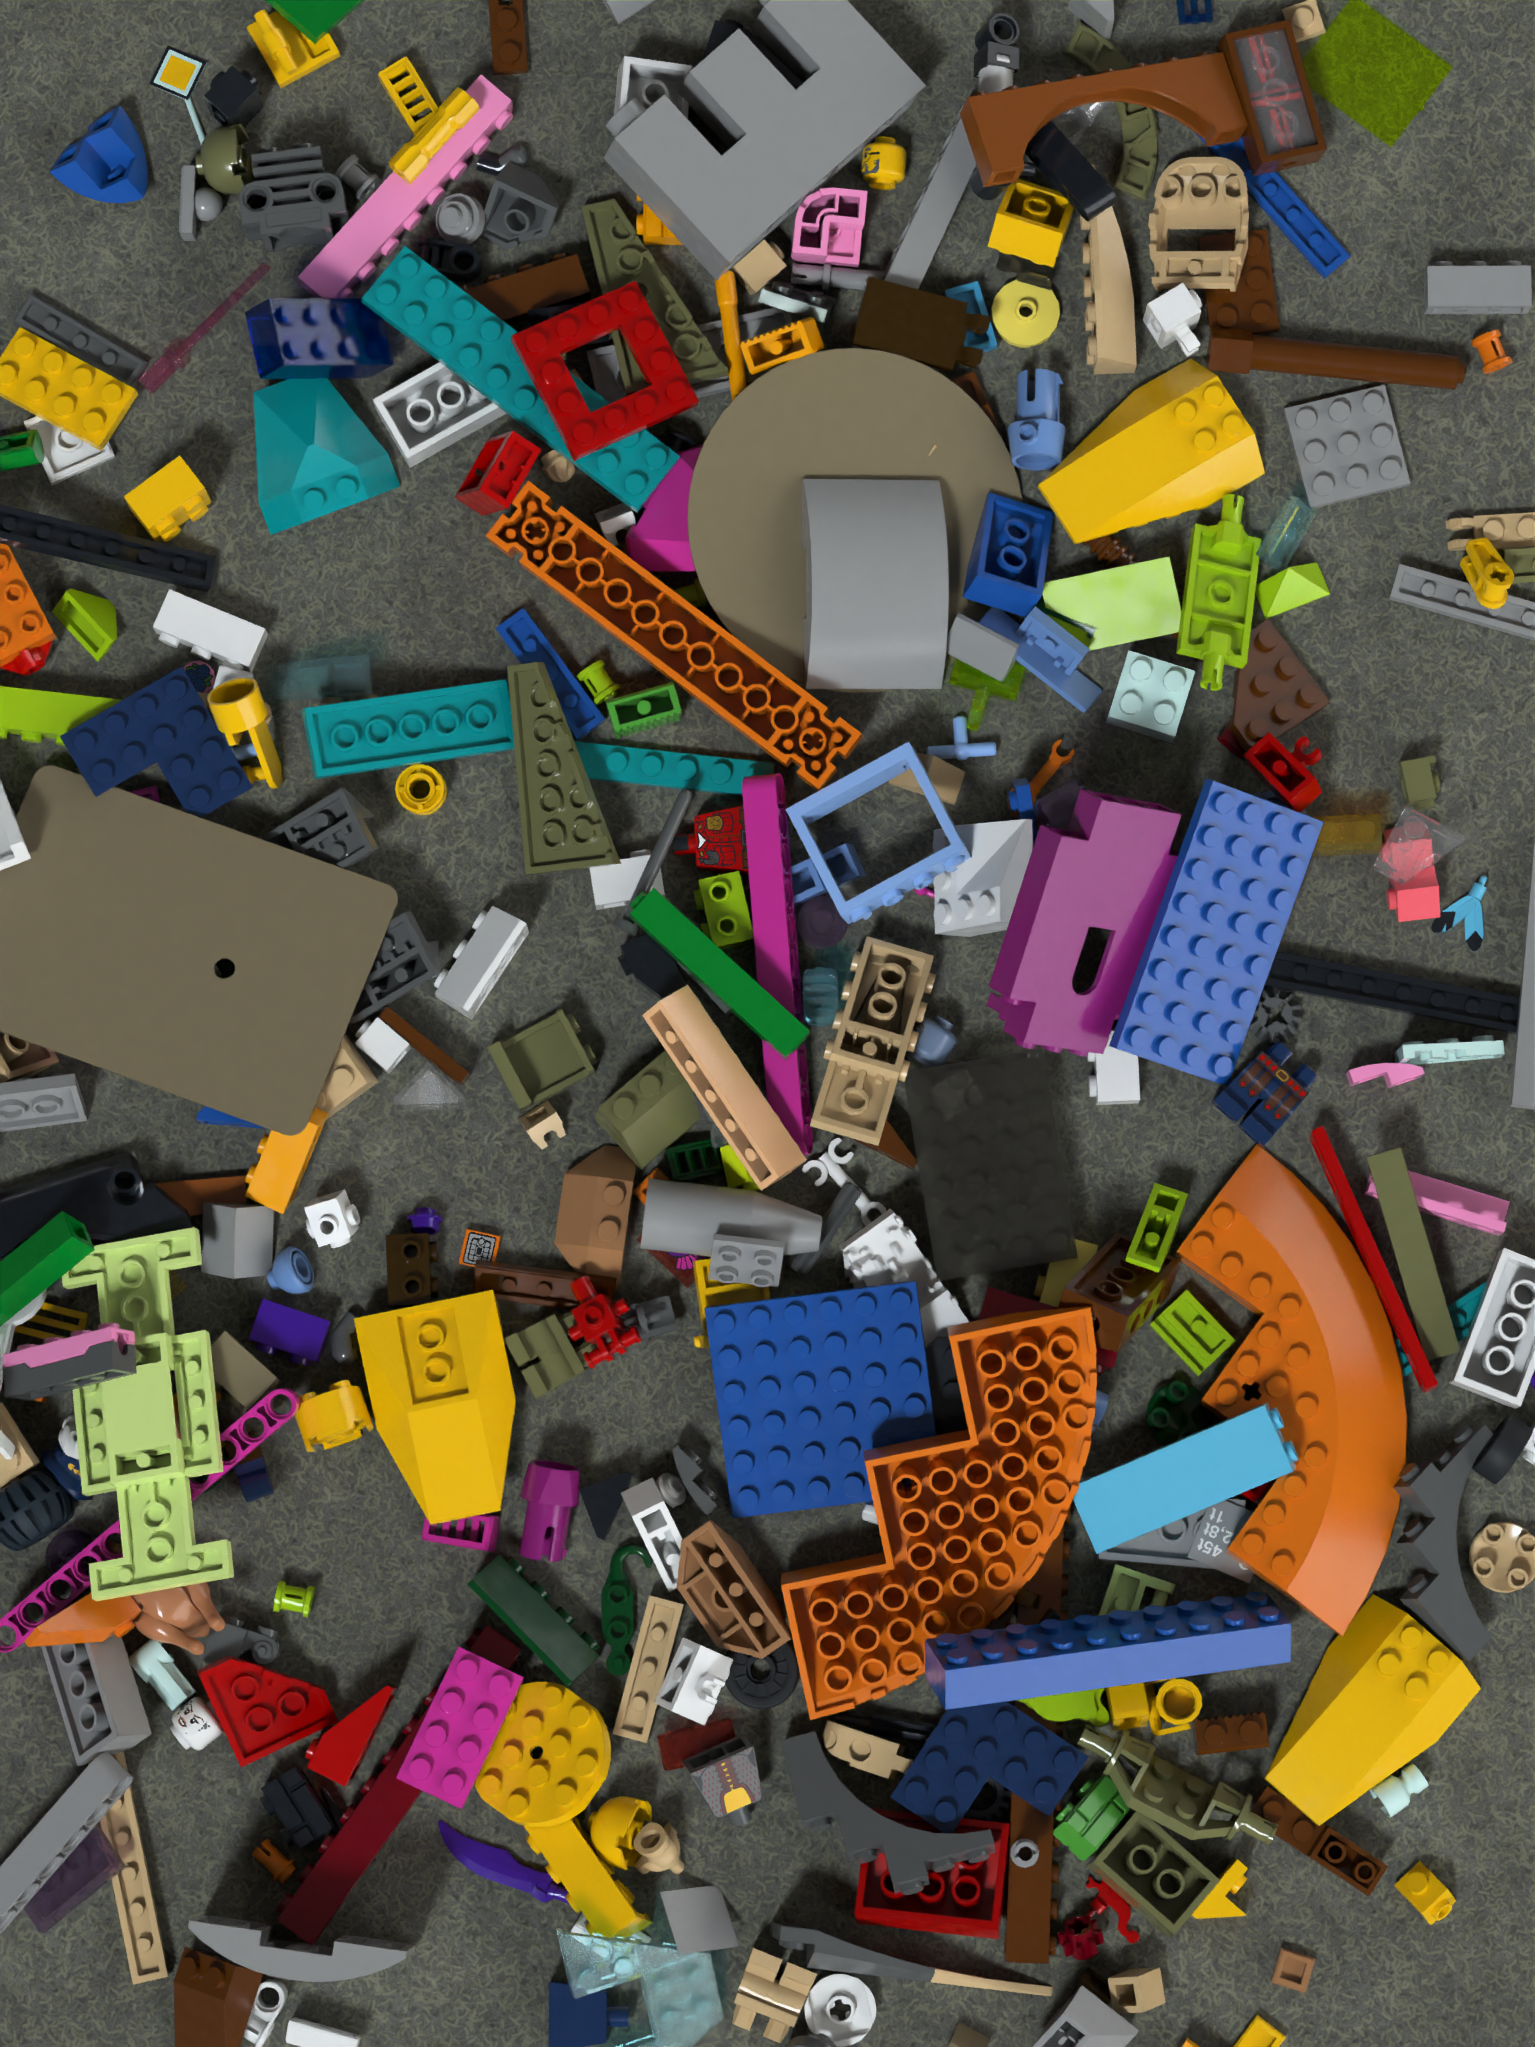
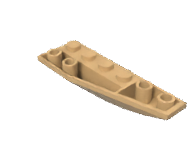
[1080,164,1137,374]

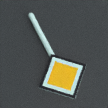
[149,46,207,145]

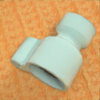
[1369,1763,1429,1818]

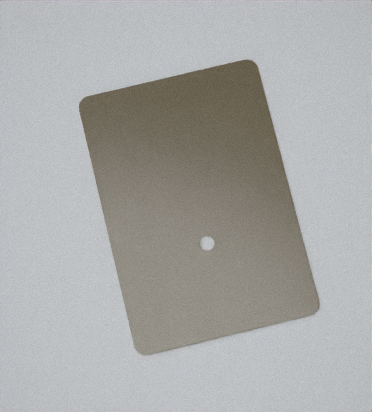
[0,765,398,1136]

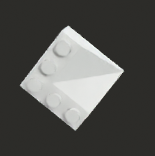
[933,819,1033,937]

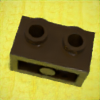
[386,1233,439,1308]

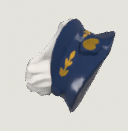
[42,1414,94,1500]

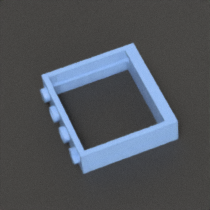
[786,742,971,924]

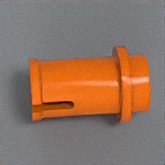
[252,1838,297,1884]

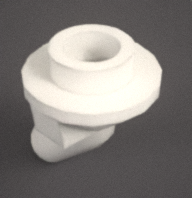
[655,1473,686,1508]

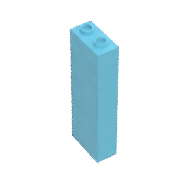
[1073,1402,1299,1554]

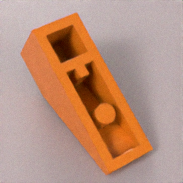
[24,1593,142,1647]

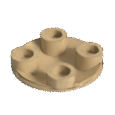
[1469,1522,1535,1593]

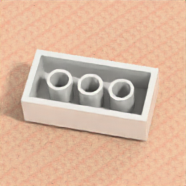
[373,362,507,468]
[1449,1248,1535,1409]

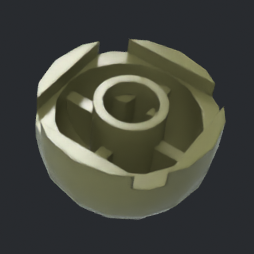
[195,123,254,194]

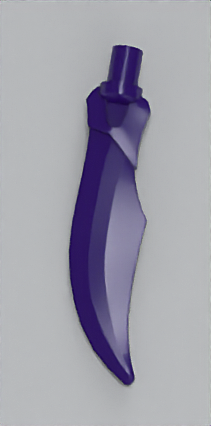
[438,1820,569,1904]

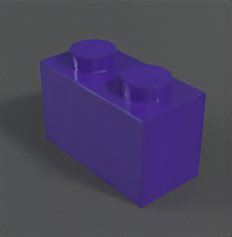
[249,1299,332,1367]

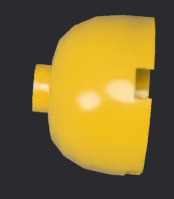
[587,1796,652,1870]

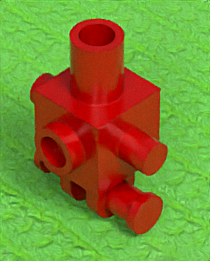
[568,1276,642,1369]

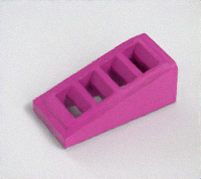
[421,1514,501,1552]

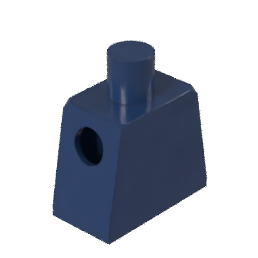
[549,1981,629,2047]

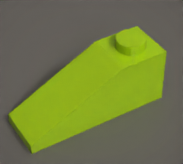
[1125,1183,1188,1273]

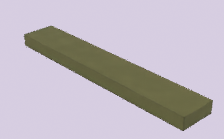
[1366,1147,1460,1361]

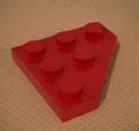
[196,1655,338,1767]

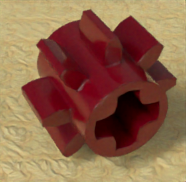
[1057,1915,1104,1960]

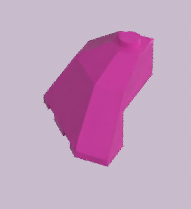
[625,445,703,571]

